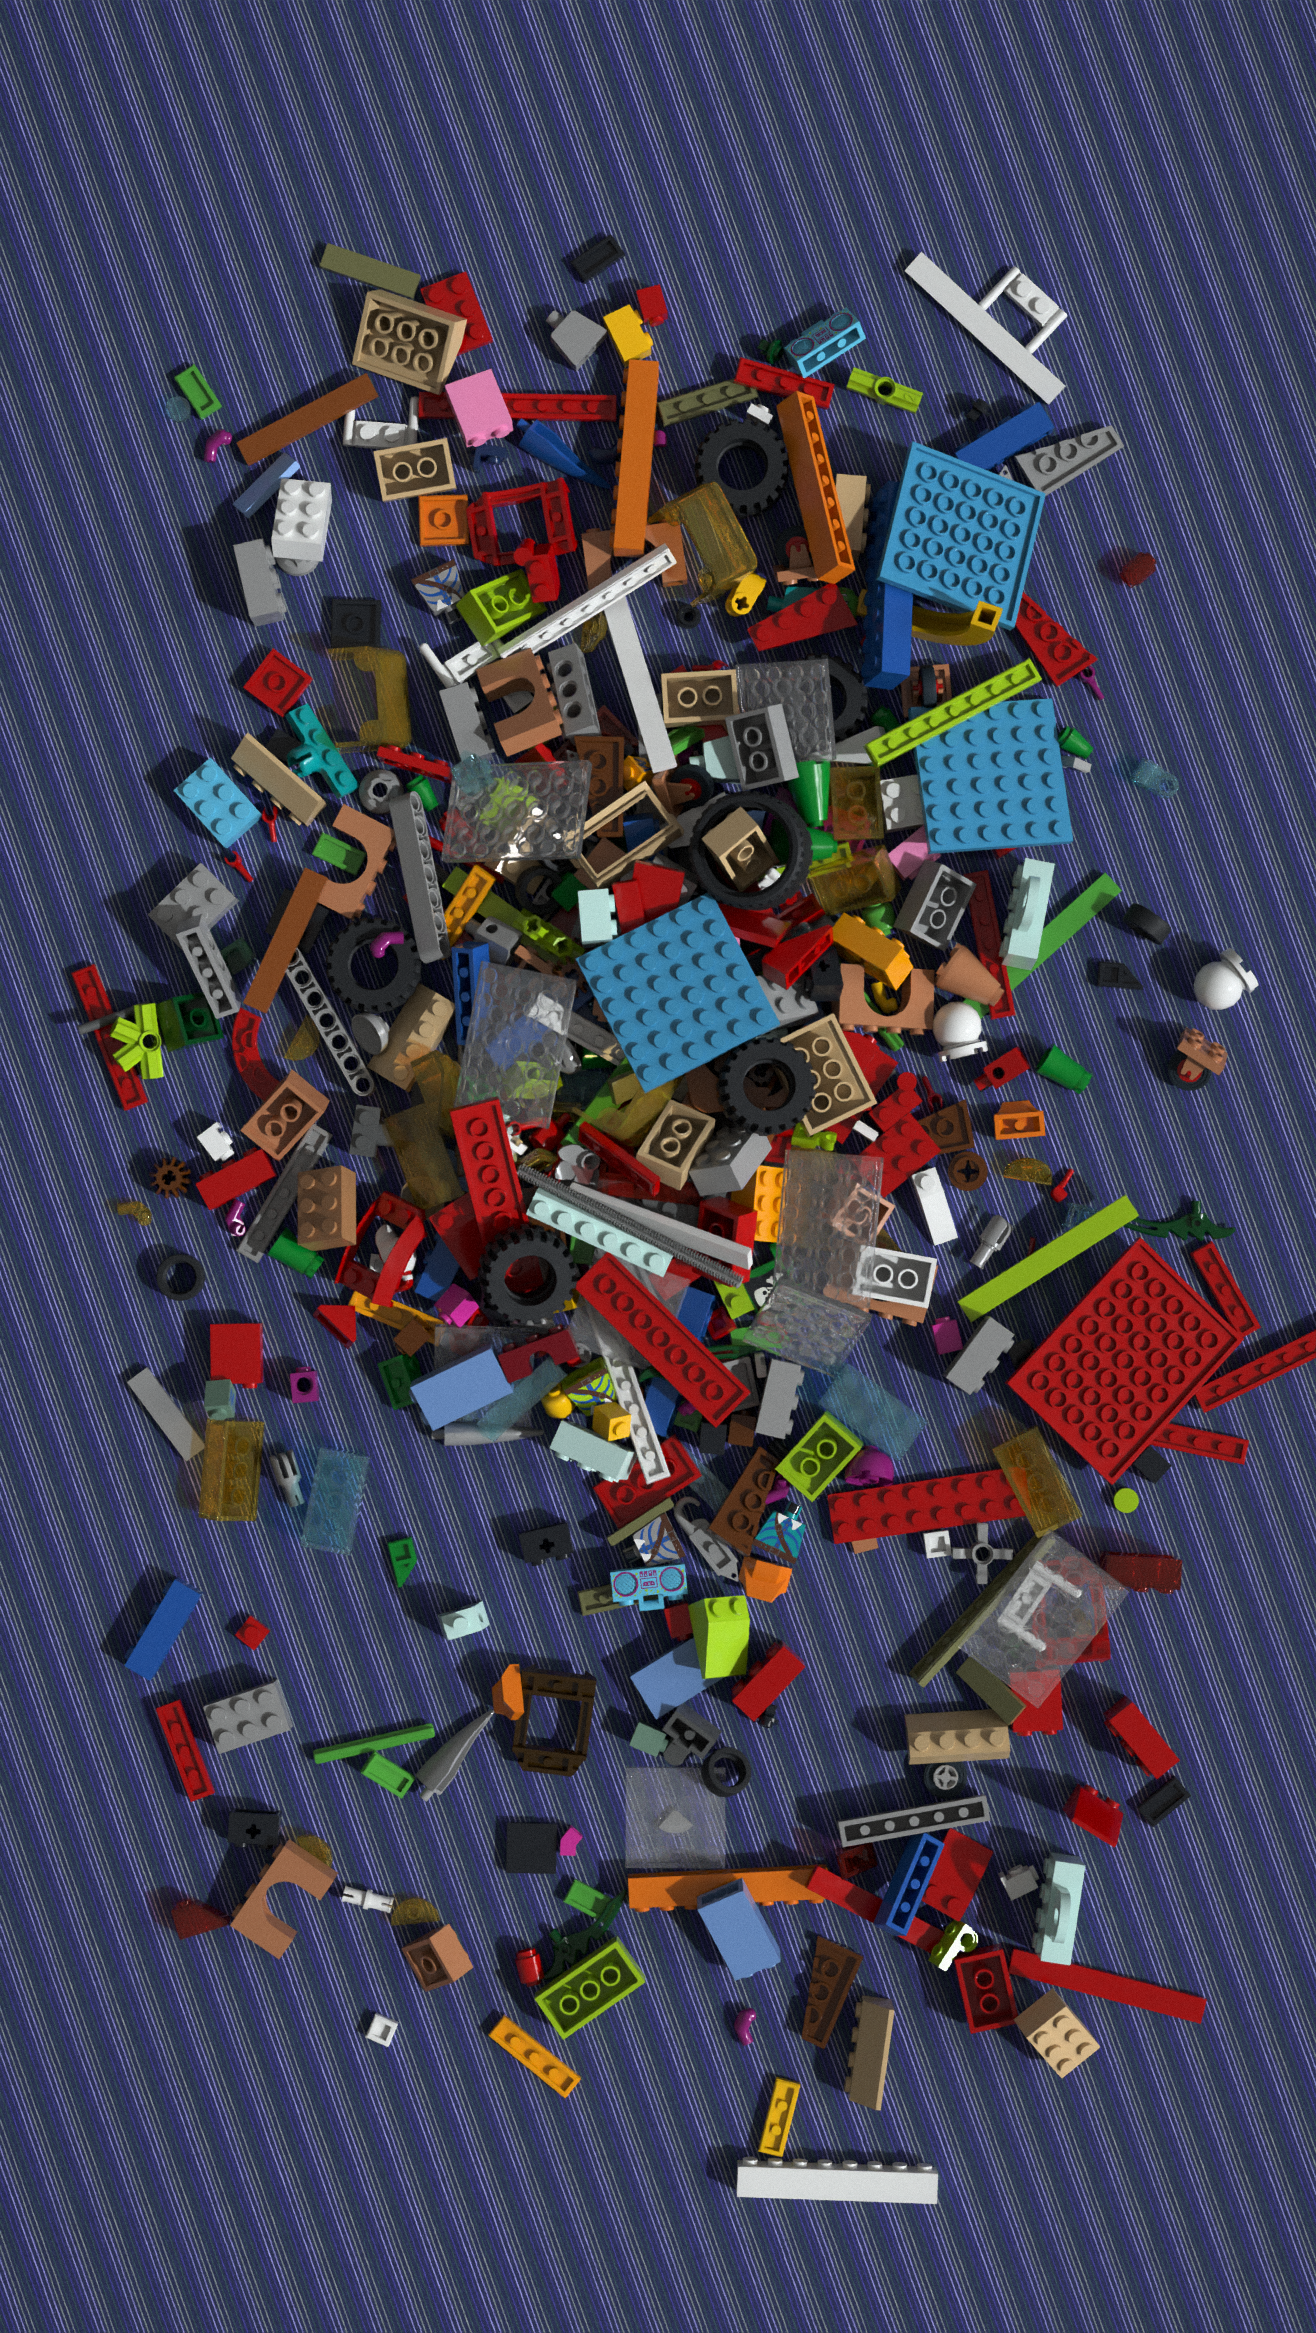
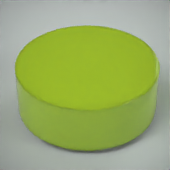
[1113,1488,1139,1513]

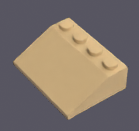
[352,289,467,395]
[772,1013,877,1137]

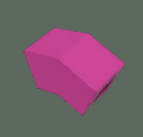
[560,1825,583,1856]

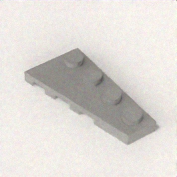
[1014,425,1124,496]

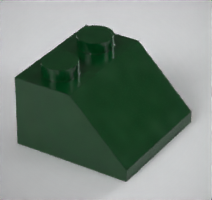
[155,992,224,1052]

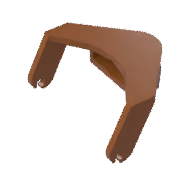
[685,1064,778,1113]

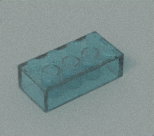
[817,1362,928,1461]
[300,1446,371,1556]

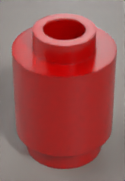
[515,1947,545,1987]

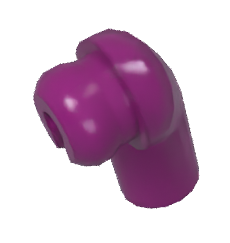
[370,932,404,958]

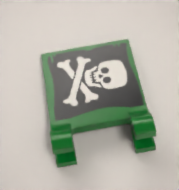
[743,1243,805,1323]

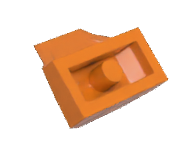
[993,1100,1045,1140]
[738,1556,792,1603]
[492,1664,524,1720]

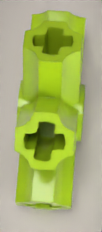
[512,908,586,964]
[109,1003,164,1079]

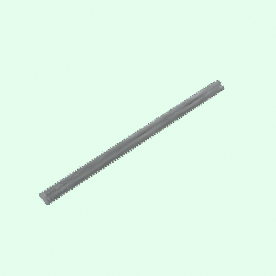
[517,1164,744,1289]

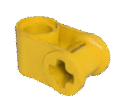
[725,567,766,617]

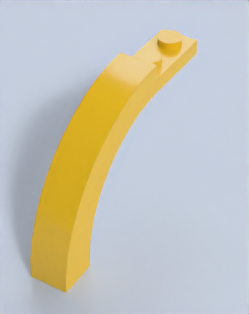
[857,589,1003,646]

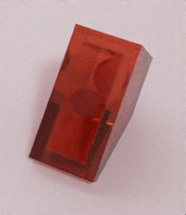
[171,1898,231,1940]

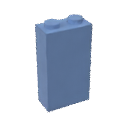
[409,1342,514,1431]
[630,1635,724,1719]
[697,1878,781,1981]

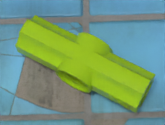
[846,367,923,414]

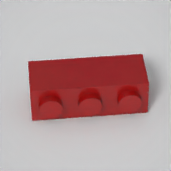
[196,1147,278,1210]

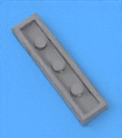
[127,1367,207,1462]

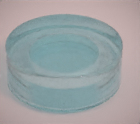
[165,396,191,423]

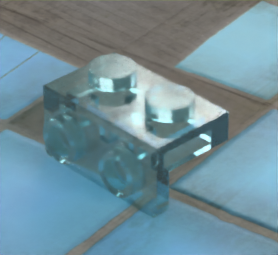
[557,1071,609,1110]

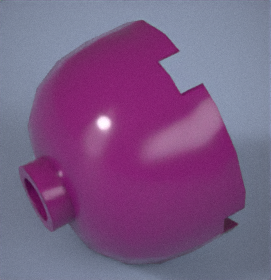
[845,1446,894,1487]

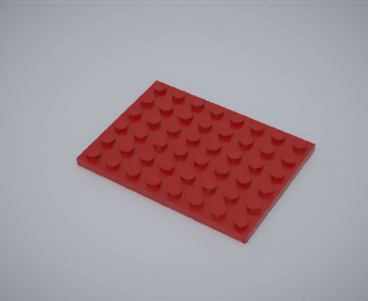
[1005,1237,1244,1485]

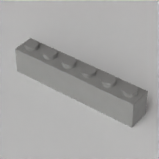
[837,1794,991,1847]

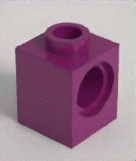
[290,1366,320,1403]

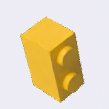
[603,304,653,367]

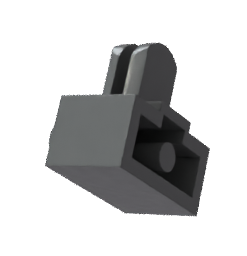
[349,1105,407,1158]
[662,1703,722,1766]

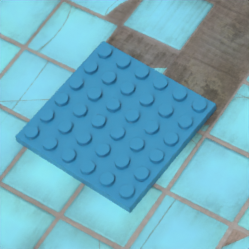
[876,441,1046,631]
[908,698,1073,854]
[576,893,780,1093]

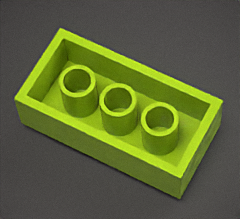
[534,1935,645,2040]

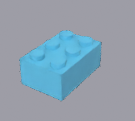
[174,757,262,849]

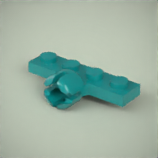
[285,703,360,800]

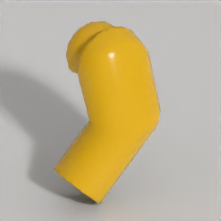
[871,982,898,1013]

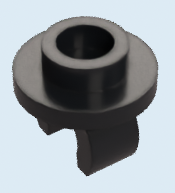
[966,397,991,423]
[756,1704,779,1729]

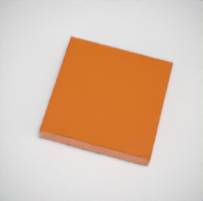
[418,495,469,547]

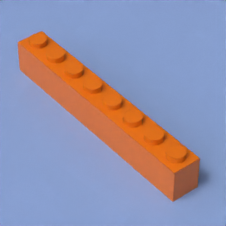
[609,359,659,558]
[776,391,855,584]
[628,1864,827,1912]

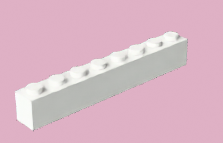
[736,2157,938,2204]

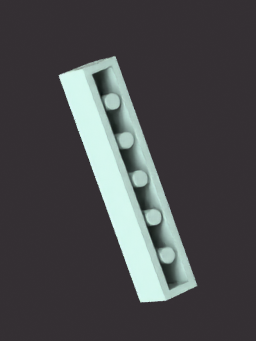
[526,1187,673,1277]

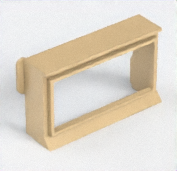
[563,781,684,889]

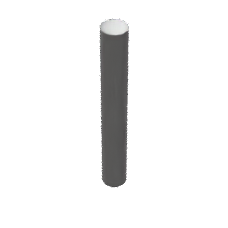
[77,1001,148,1035]

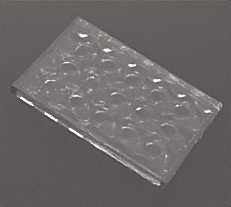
[441,760,592,863]
[453,961,577,1129]
[771,1150,884,1308]
[958,1529,1130,1708]

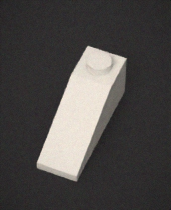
[810,726,885,764]
[910,1167,958,1246]

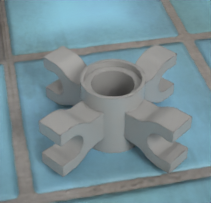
[951,1523,1013,1584]

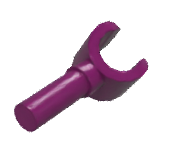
[653,430,667,447]
[1080,666,1104,700]

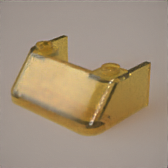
[647,481,757,607]
[328,646,412,754]
[571,1074,685,1147]

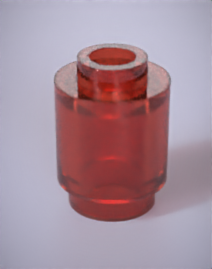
[1119,552,1157,588]

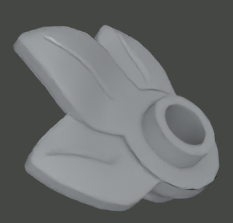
[554,1144,601,1186]

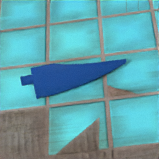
[516,418,611,489]

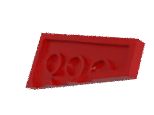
[747,583,858,652]
[1015,592,1098,688]

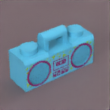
[784,307,866,378]
[610,1562,688,1611]

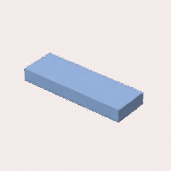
[233,452,300,518]

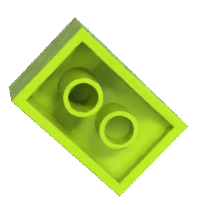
[456,569,547,646]
[775,1410,864,1502]
[688,1595,750,1679]

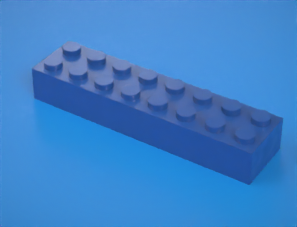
[861,481,913,690]

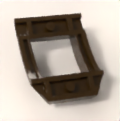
[512,1664,597,1777]

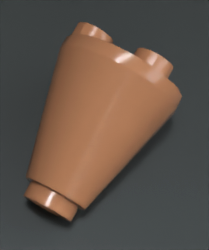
[934,943,1005,1007]

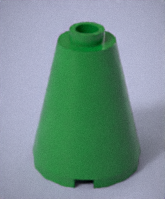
[785,758,831,828]
[770,819,837,869]

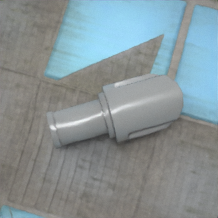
[969,1215,1013,1269]
[269,1449,305,1507]

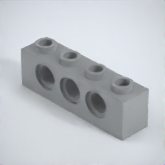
[547,643,602,746]
[176,914,242,1019]

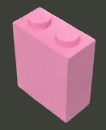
[445,369,513,447]

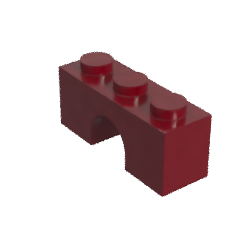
[498,1324,580,1383]

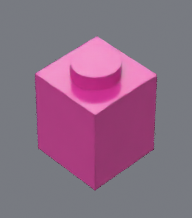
[434,1283,479,1329]
[930,1316,963,1355]

